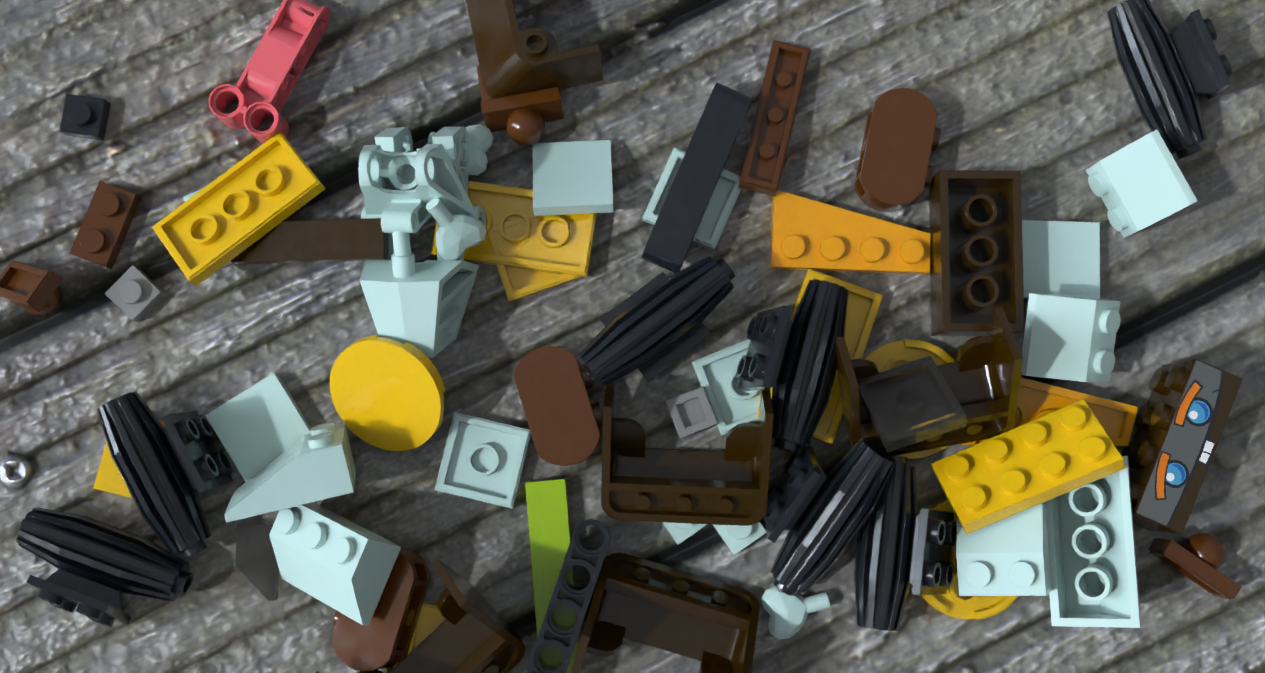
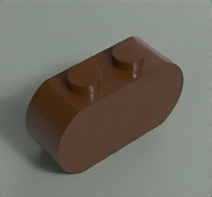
[854,88,941,212]
[514,346,603,466]
[331,547,431,671]

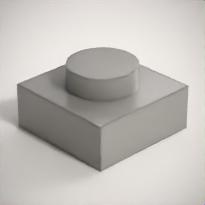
[105,265,166,322]
[665,386,718,438]

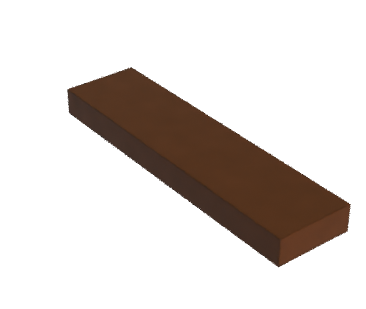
[738,40,811,197]

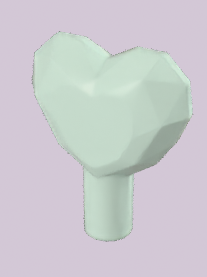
[428,124,494,176]
[426,198,487,260]
[761,586,830,639]

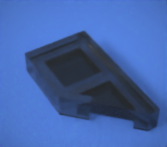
[235,524,279,601]

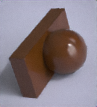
[480,87,564,146]
[0,260,63,315]
[1148,532,1242,599]

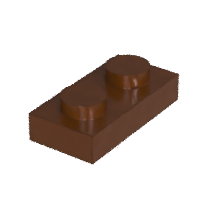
[69,181,142,269]

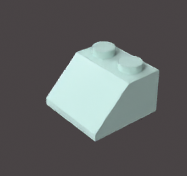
[1086,129,1198,238]
[1021,293,1121,382]

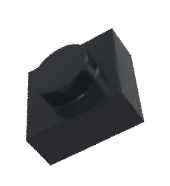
[59,94,111,141]

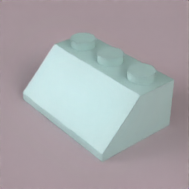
[269,503,401,626]

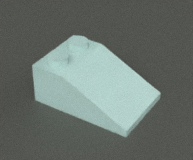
[224,423,356,523]
[956,502,1052,596]

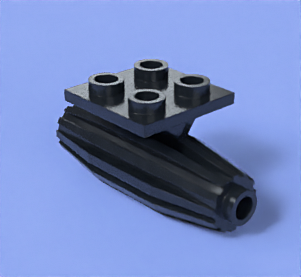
[1107,0,1233,160]
[579,256,735,388]
[736,280,849,453]
[97,391,233,559]
[764,438,896,596]
[854,455,957,631]
[16,507,193,627]

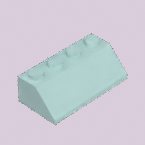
[1046,456,1141,628]

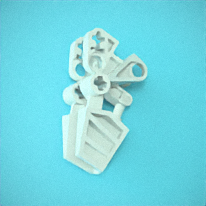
[358,127,486,358]

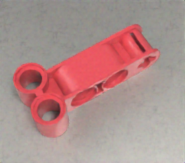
[208,0,331,144]

